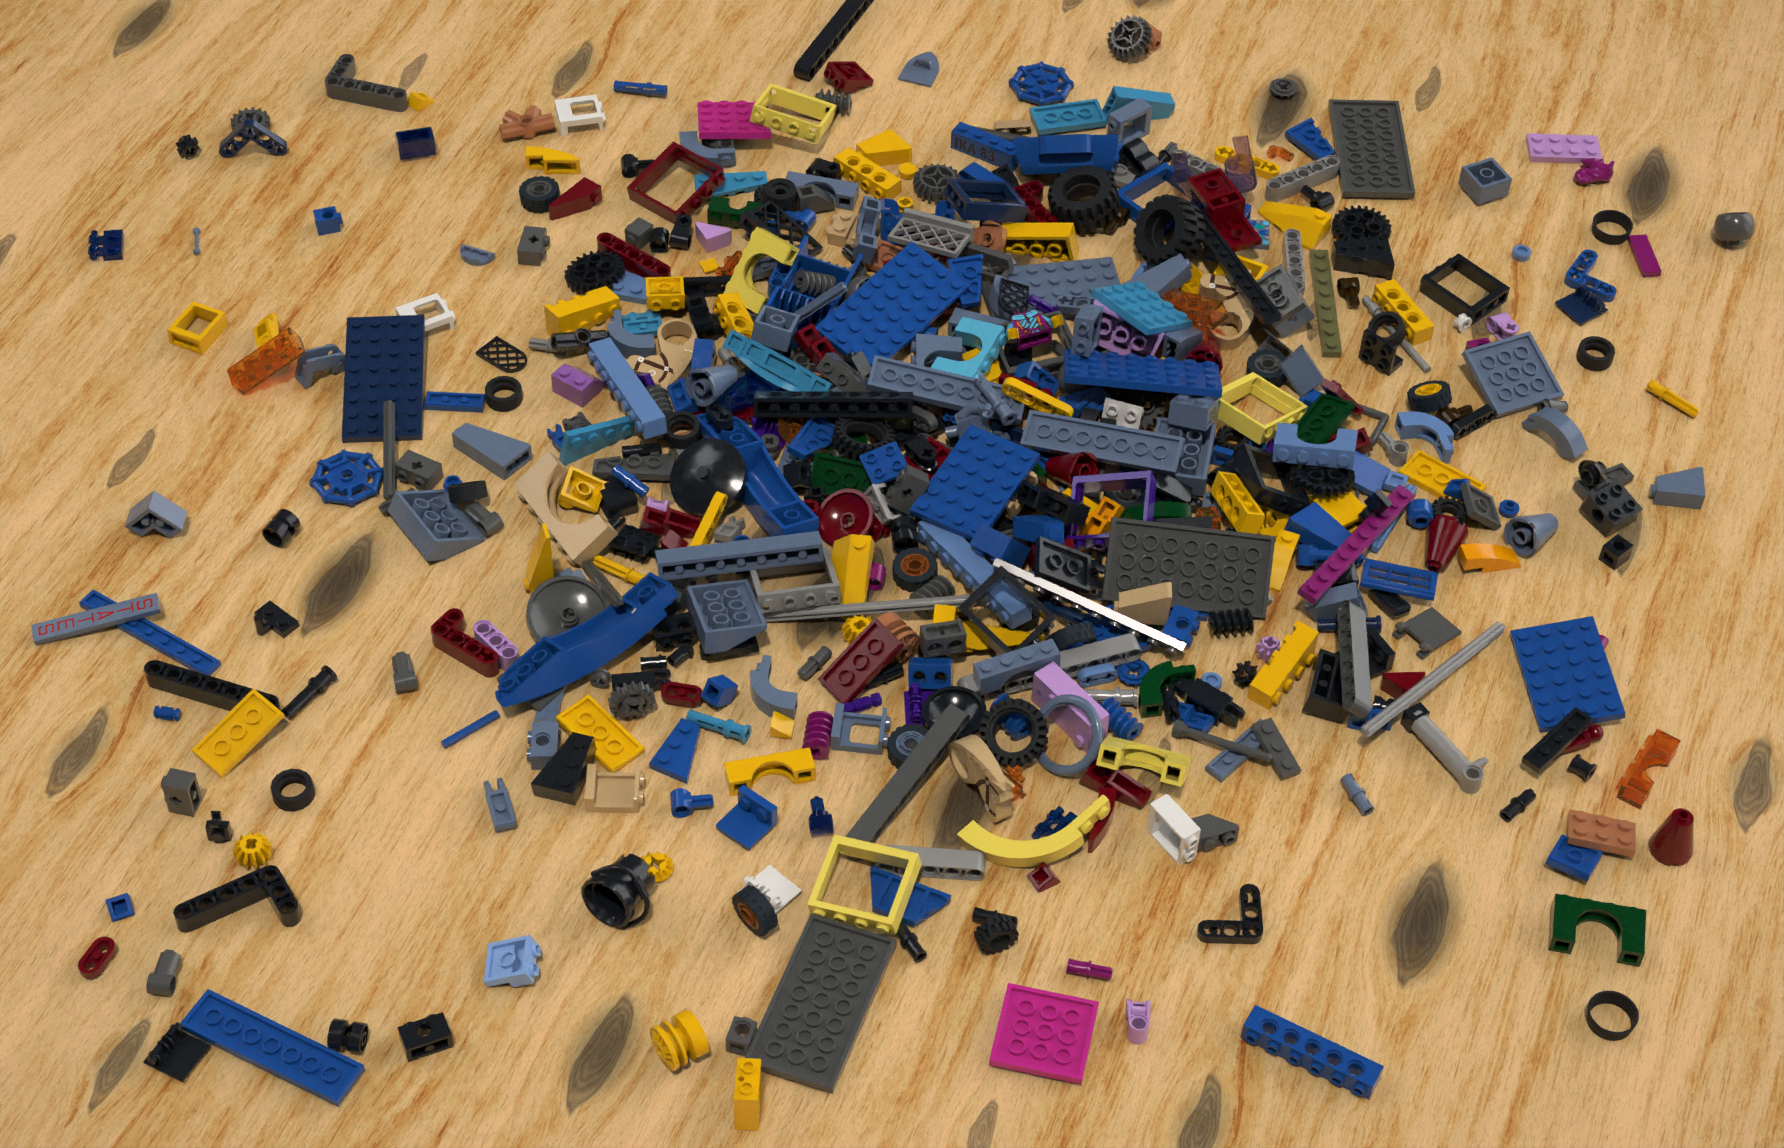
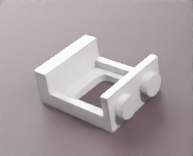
[554,94,606,136]
[395,293,456,331]

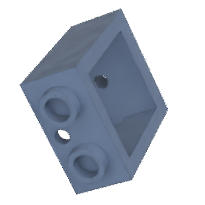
[1107,97,1153,145]
[1071,304,1103,357]

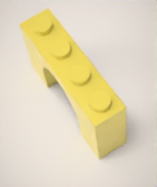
[723,227,800,314]
[1096,735,1192,787]

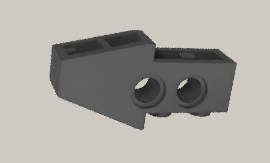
[816,352,877,392]

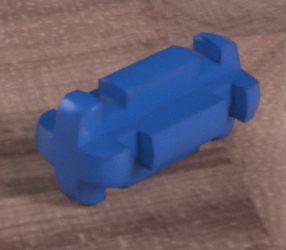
[153,705,181,721]

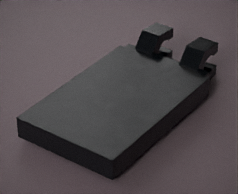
[1034,536,1105,596]

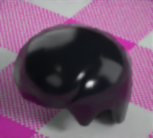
[696,313,723,340]

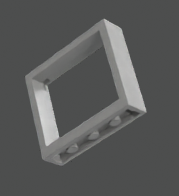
[747,547,841,613]

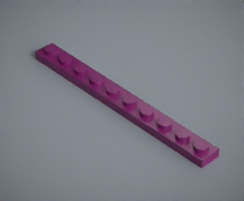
[1297,484,1416,605]

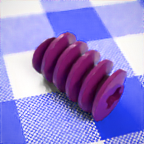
[802,711,834,760]

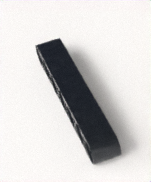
[144,660,281,711]

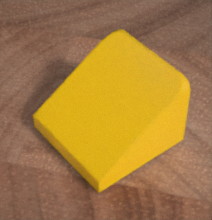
[407,92,434,111]
[770,711,795,739]

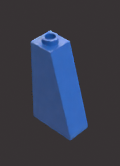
[1284,502,1367,566]

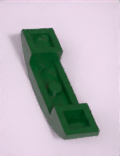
[1119,501,1192,520]

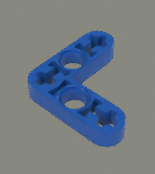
[1564,249,1617,302]

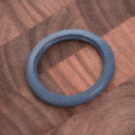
[1031,694,1103,776]

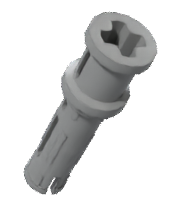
[1083,687,1138,707]

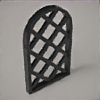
[998,278,1029,316]
[476,336,527,373]

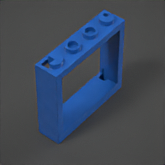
[1118,162,1204,236]

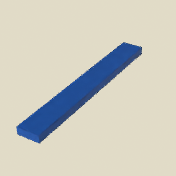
[79,589,221,676]

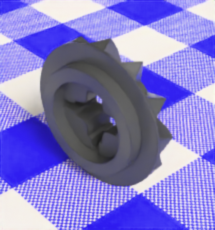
[1269,78,1298,99]

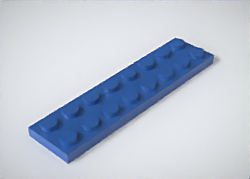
[180,989,365,1106]

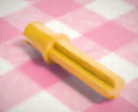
[1646,379,1700,418]
[593,555,645,585]

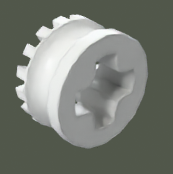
[1453,313,1472,332]

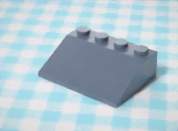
[1153,417,1216,496]
[388,489,486,561]
[686,579,767,654]

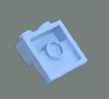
[484,935,541,987]

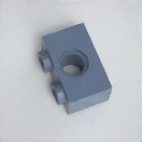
[526,722,560,770]

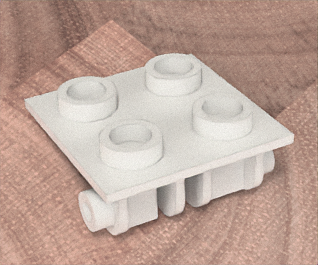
[1102,398,1145,429]
[738,865,802,913]

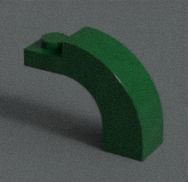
[1138,661,1196,718]

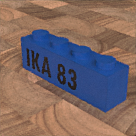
[950,122,1020,172]

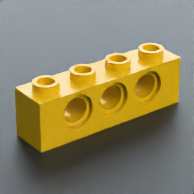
[834,147,901,200]
[1372,279,1434,346]
[713,292,766,365]
[1210,471,1265,534]

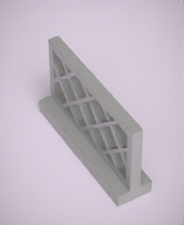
[888,208,974,259]

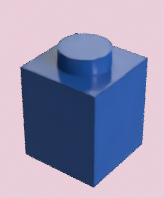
[701,675,739,707]

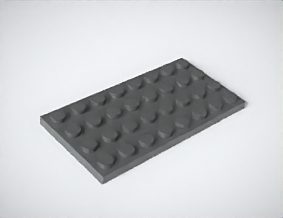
[1328,99,1415,198]
[1101,517,1276,619]
[745,913,897,1094]

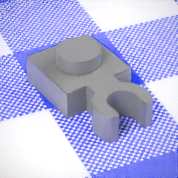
[713,516,745,542]

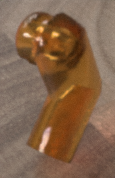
[1266,145,1294,162]

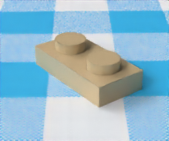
[994,120,1031,133]

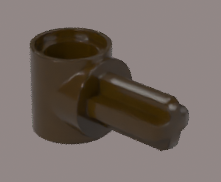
[1103,206,1130,234]
[1337,277,1360,308]
[1435,405,1473,428]

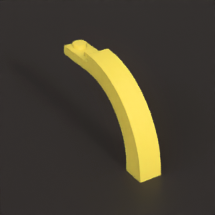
[957,794,1111,867]

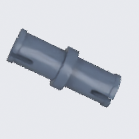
[1340,773,1374,816]

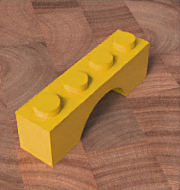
[724,747,815,796]

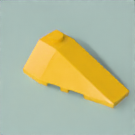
[831,534,875,620]
[958,618,1045,653]

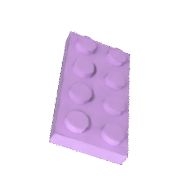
[1526,133,1602,164]

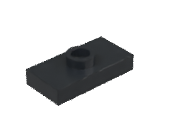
[1368,589,1411,617]

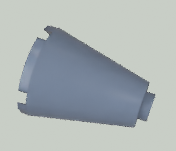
[685,364,738,407]
[1504,513,1558,556]

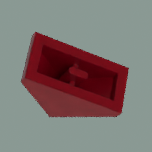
[1380,672,1425,699]

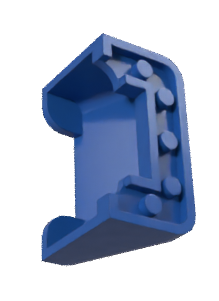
[880,198,955,246]

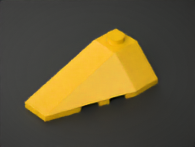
[1257,201,1333,250]
[523,523,554,596]

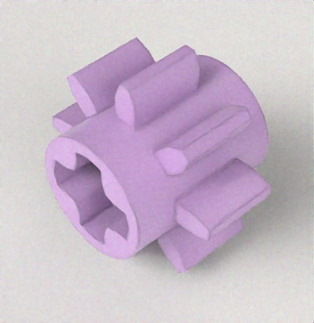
[1256,636,1281,662]

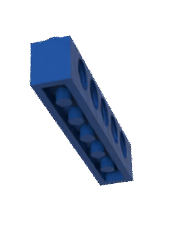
[1241,1005,1384,1100]

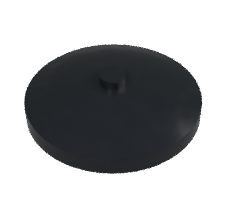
[670,438,747,517]

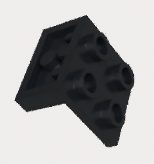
[1358,329,1404,376]
[1335,625,1396,679]

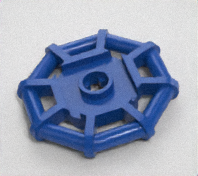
[1009,61,1074,106]
[309,449,383,507]

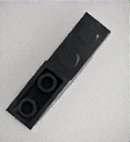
[685,289,714,332]

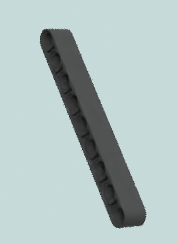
[845,704,970,860]

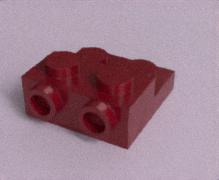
[824,61,874,93]

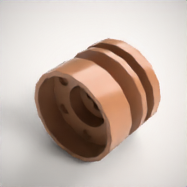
[877,612,919,667]

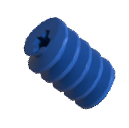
[989,693,1032,740]
[1100,697,1144,741]

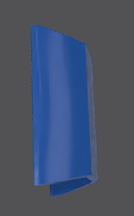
[1013,134,1123,176]
[766,235,864,331]

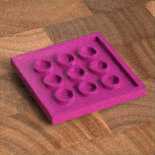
[697,100,771,139]
[989,983,1099,1085]

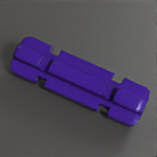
[1027,294,1058,314]
[843,693,882,713]

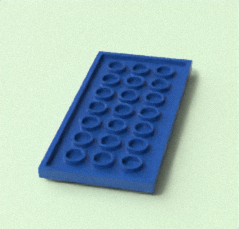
[815,241,969,376]
[1063,348,1223,398]

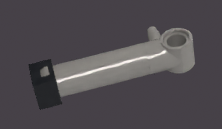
[1400,702,1488,794]

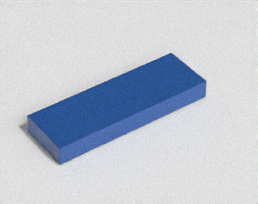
[424,391,486,413]

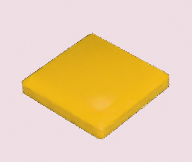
[699,257,720,273]

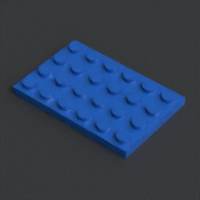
[910,424,1040,540]
[1510,616,1625,733]

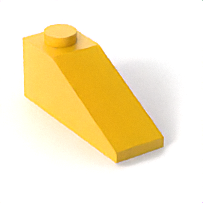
[1269,529,1300,593]

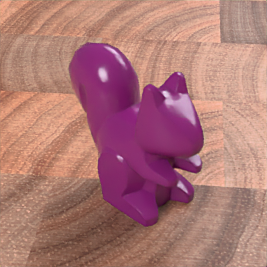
[1574,158,1615,184]

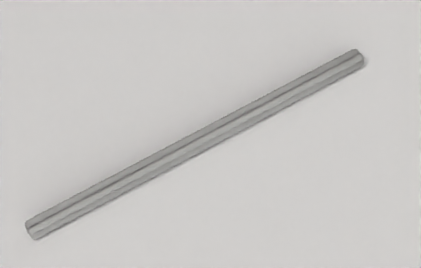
[762,594,990,622]
[1360,622,1505,737]

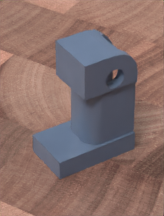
[295,344,345,388]

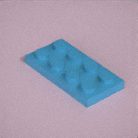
[1029,99,1107,135]

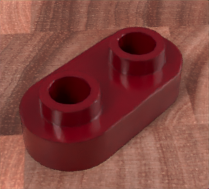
[661,682,703,707]
[78,937,116,979]

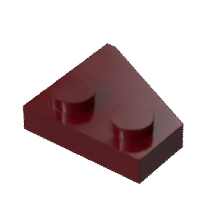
[1320,379,1364,416]

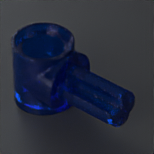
[809,796,834,836]

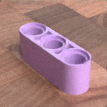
[473,620,519,671]

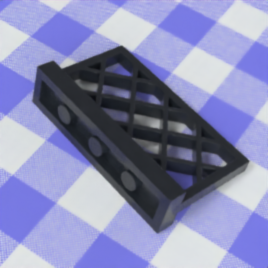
[739,199,823,257]

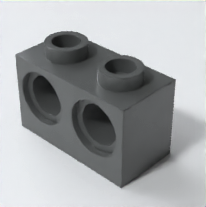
[919,619,967,658]

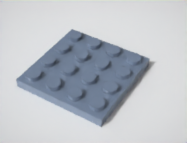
[1462,331,1564,418]

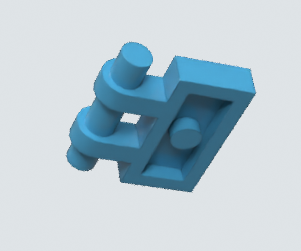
[622,310,662,337]

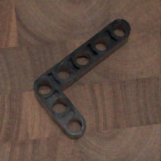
[173,865,301,933]

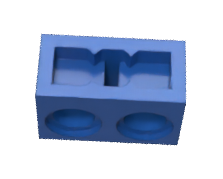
[1014,360,1059,397]
[908,657,953,691]

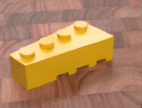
[544,286,621,337]

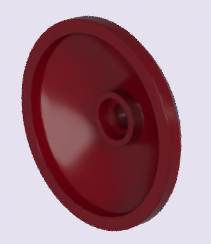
[817,489,874,545]

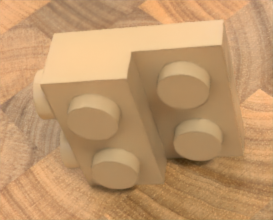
[826,210,857,249]

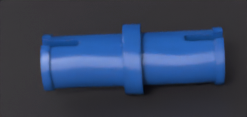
[610,464,650,498]

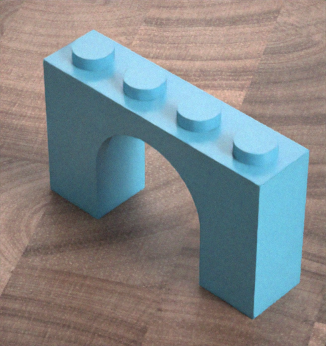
[931,317,1007,379]

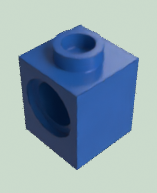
[313,206,343,236]

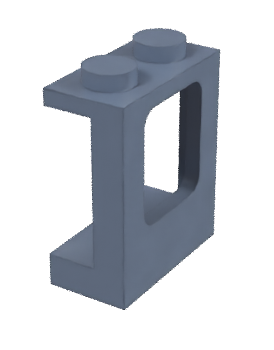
[831,703,891,755]

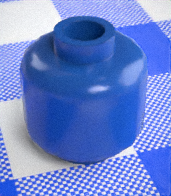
[1406,498,1434,528]

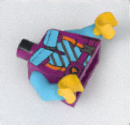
[1005,307,1064,351]

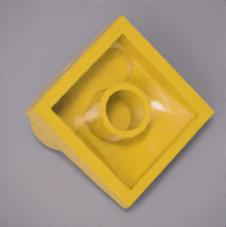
[557,466,607,513]

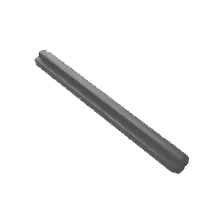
[383,400,395,500]

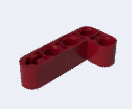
[1013,180,1058,223]
[431,608,500,678]

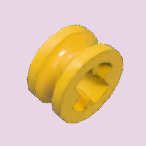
[897,197,913,213]

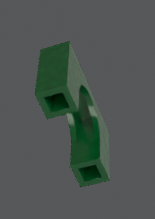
[1548,894,1646,967]

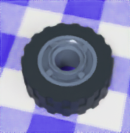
[887,724,929,769]

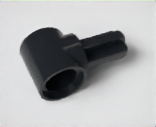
[620,154,654,178]
[1300,185,1335,211]

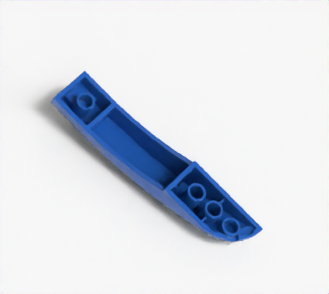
[695,413,819,537]
[495,572,679,708]

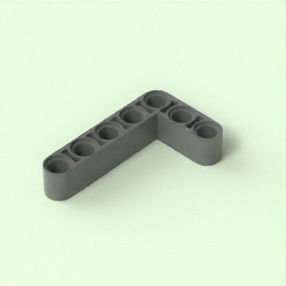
[325,54,408,112]

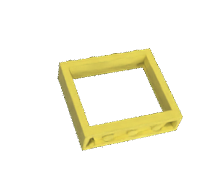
[750,83,837,143]
[1218,372,1308,445]
[807,834,922,935]

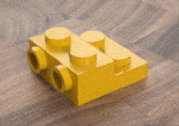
[645,276,685,311]

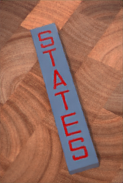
[31,593,161,645]

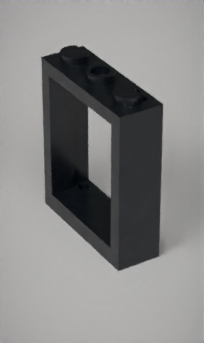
[1419,253,1510,326]
[1233,443,1311,516]
[956,566,1056,655]

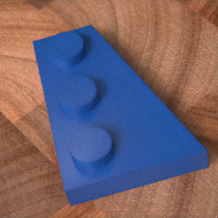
[1285,117,1335,160]
[947,254,983,309]
[786,417,835,461]
[649,718,701,784]

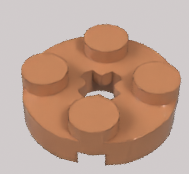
[972,220,1007,253]

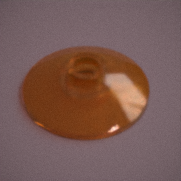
[777,417,808,444]

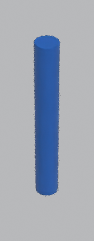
[441,710,500,748]

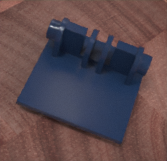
[1555,283,1608,325]

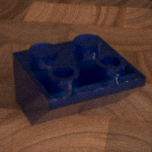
[394,127,436,160]

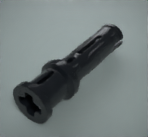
[281,665,337,720]

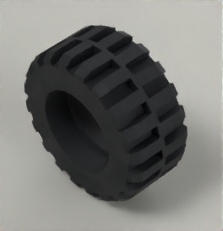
[1048,165,1120,233]
[1134,194,1205,265]

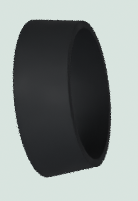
[1592,210,1633,245]
[1586,991,1639,1041]

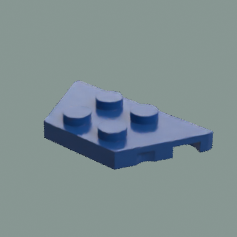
[870,866,951,927]

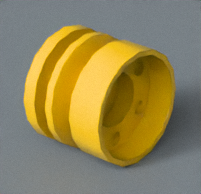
[649,1009,709,1072]

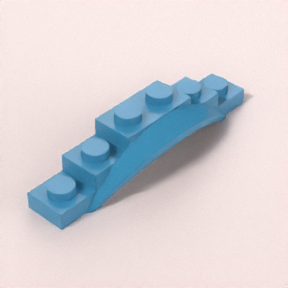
[722,329,833,391]

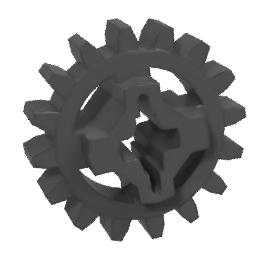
[231,107,271,134]
[608,681,656,720]

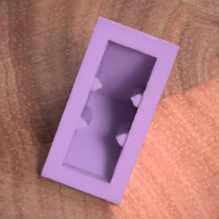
[695,221,732,253]

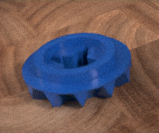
[1117,659,1150,687]

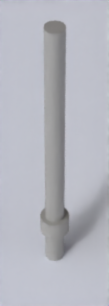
[1362,295,1431,373]

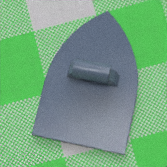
[898,51,939,88]

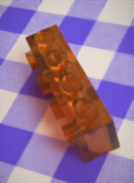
[1161,288,1229,330]
[227,327,306,395]

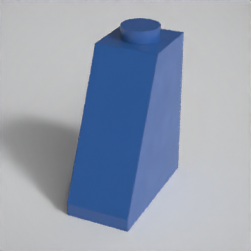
[690,338,717,371]
[1013,514,1064,544]

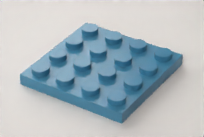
[1091,281,1193,335]

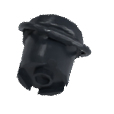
[581,854,655,930]

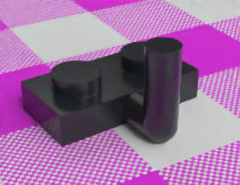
[254,601,299,638]

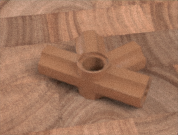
[499,105,555,140]

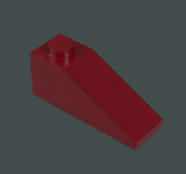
[548,177,602,221]

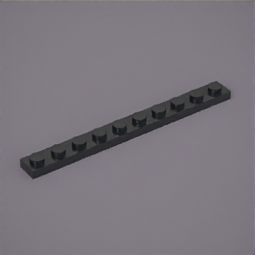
[1200,209,1281,326]

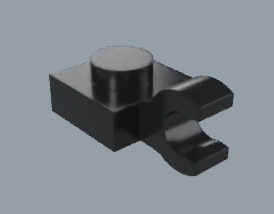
[1358,489,1393,521]
[205,811,232,842]

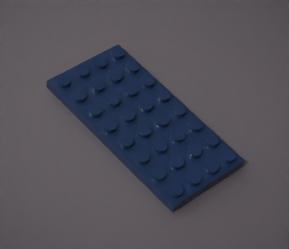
[342,315,425,443]

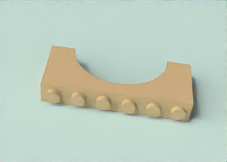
[514,451,618,568]

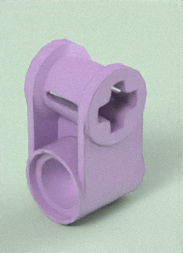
[1486,312,1519,340]
[1125,999,1151,1044]

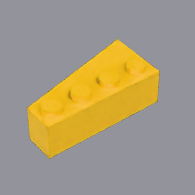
[1002,223,1080,262]
[1247,620,1319,710]

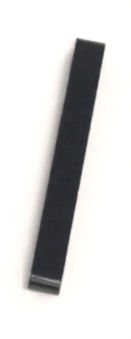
[793,0,874,80]

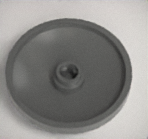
[526,576,609,642]

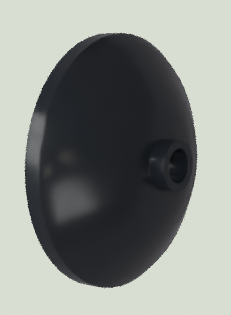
[922,686,987,739]

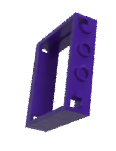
[1067,470,1157,551]

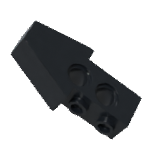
[1017,480,1091,527]

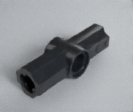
[550,328,610,353]

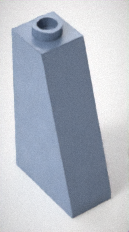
[1123,253,1192,301]
[452,423,532,481]

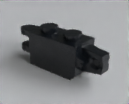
[1140,469,1202,513]
[1174,677,1245,727]

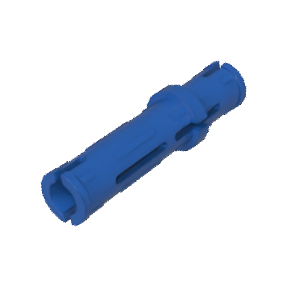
[614,80,668,96]

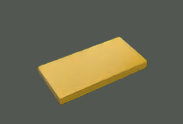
[1398,449,1487,508]
[191,688,285,778]
[555,694,645,772]

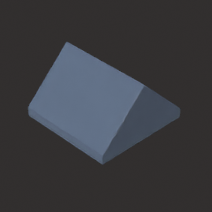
[1279,345,1325,397]

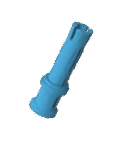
[686,709,751,744]

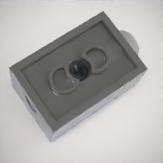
[1256,264,1315,338]

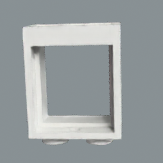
[1146,794,1201,865]

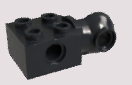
[1578,460,1643,538]

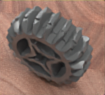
[1107,15,1153,61]
[913,163,961,204]

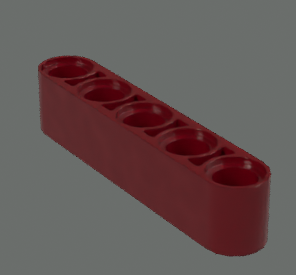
[597,232,671,278]

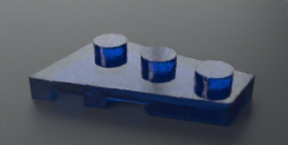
[712,370,780,414]

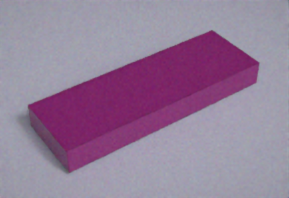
[1627,234,1662,277]

